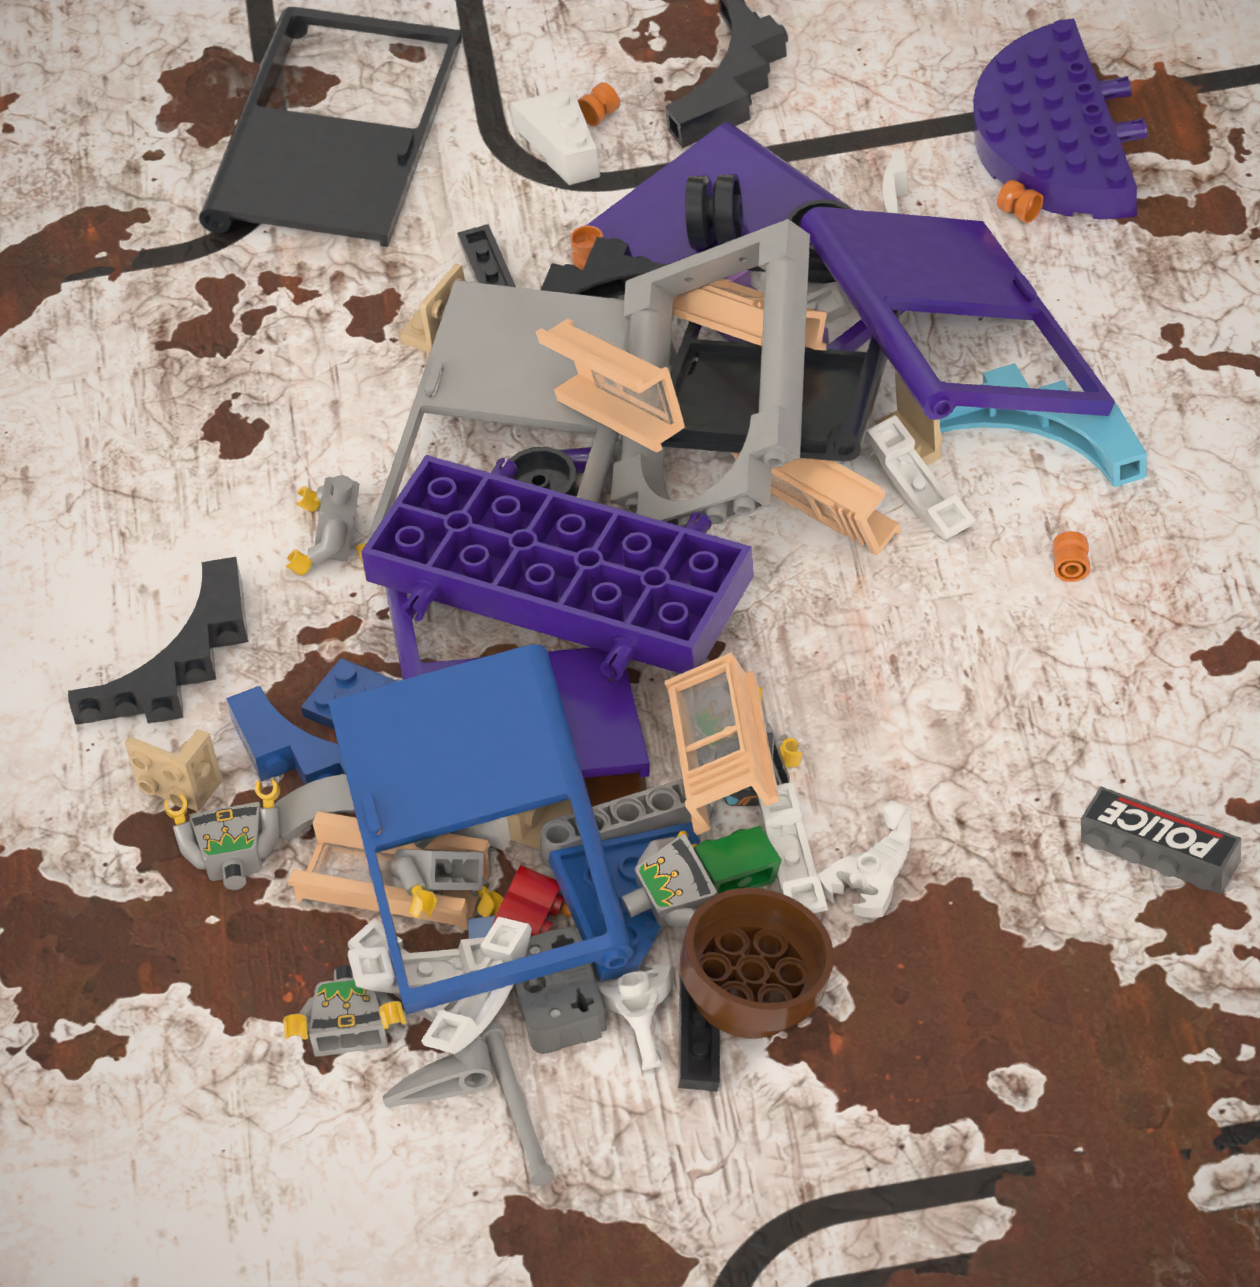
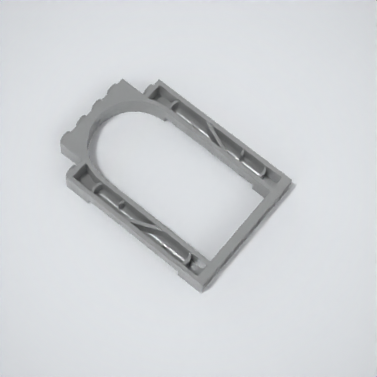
[611,219,810,527]

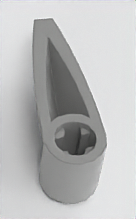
[382,1039,493,1107]

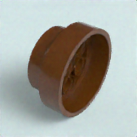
[679,888,834,1039]

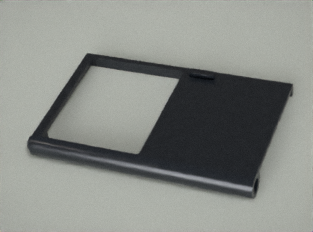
[199,7,462,247]
[655,254,901,462]

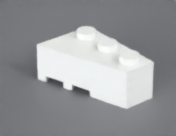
[510,88,600,185]

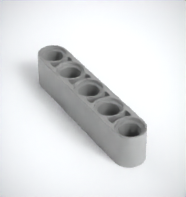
[540,779,713,868]

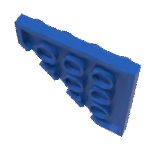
[548,822,700,982]

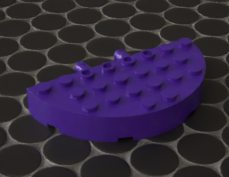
[973,18,1147,219]

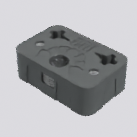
[513,927,607,1054]

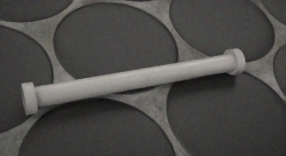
[480,1023,554,1186]

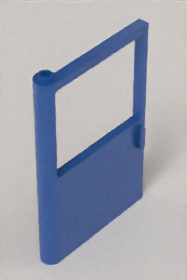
[328,644,633,1015]

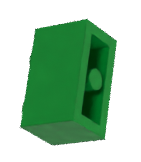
[693,826,782,894]

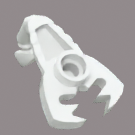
[819,800,912,918]
[597,965,674,1070]

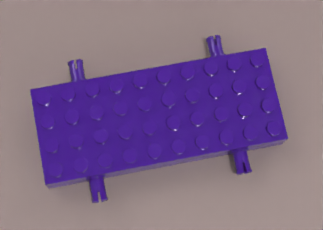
[361,455,754,680]

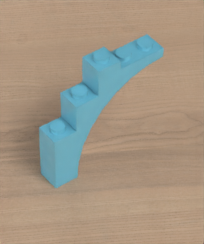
[940,363,1147,487]

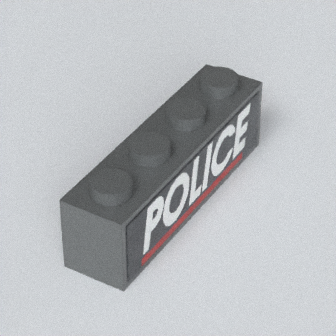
[1081,786,1242,895]

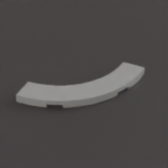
[274,774,437,849]

